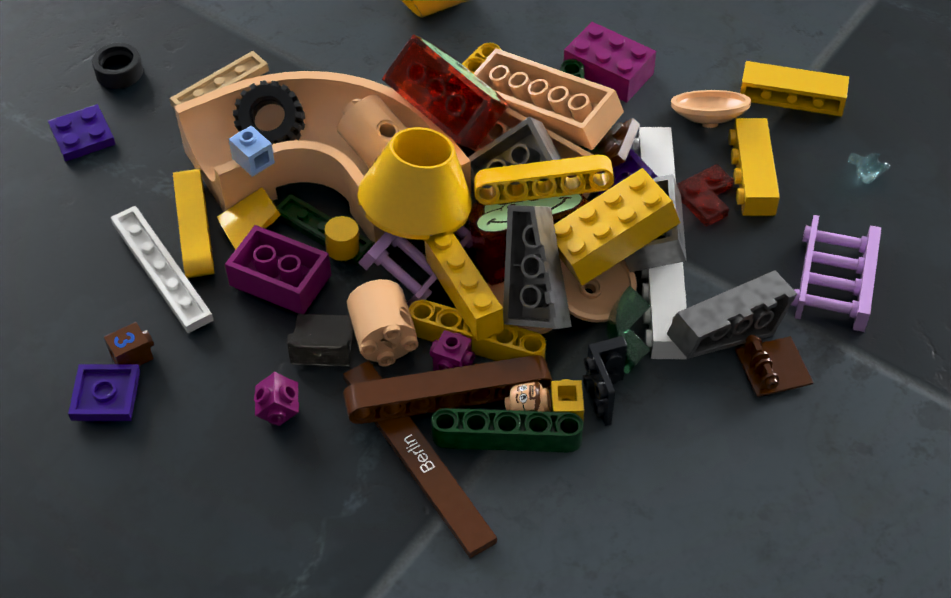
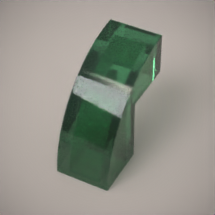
[607,286,651,374]

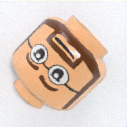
[505,382,551,412]

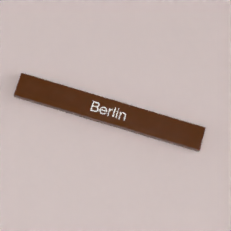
[343,361,497,558]

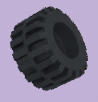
[233,80,305,144]

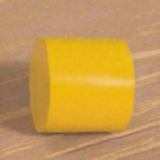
[325,216,359,261]

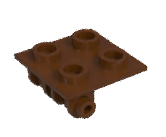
[735,335,814,397]

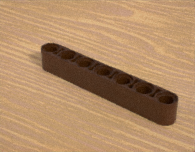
[343,355,553,424]

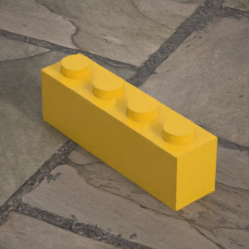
[740,61,849,117]
[728,118,780,216]
[424,233,504,341]

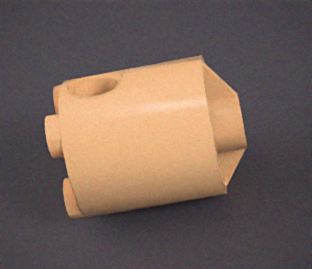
[337,94,407,169]
[347,279,418,367]

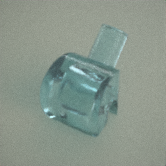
[848,153,890,183]

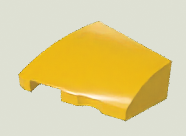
[217,187,281,250]

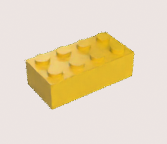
[554,168,681,286]

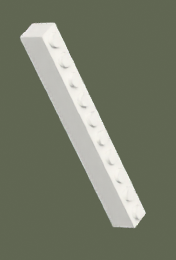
[633,127,687,359]

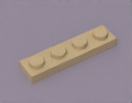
[169,51,269,108]

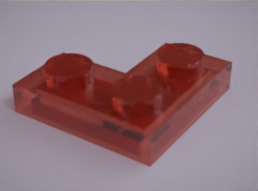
[677,164,734,227]

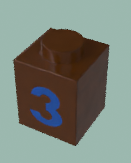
[104,322,154,366]

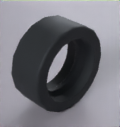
[92,42,143,89]

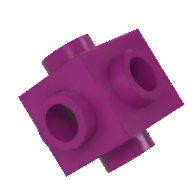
[430,330,475,371]
[254,372,299,426]

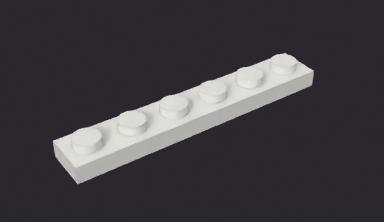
[111,206,214,333]

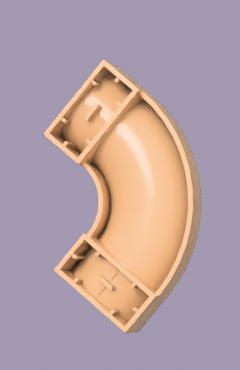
[174,71,471,243]

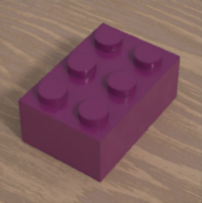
[563,22,656,103]
[225,225,332,315]

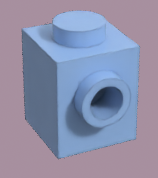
[228,126,275,177]

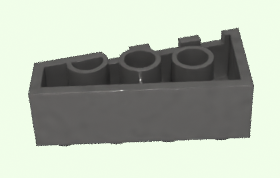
[503,205,572,329]
[667,270,797,359]

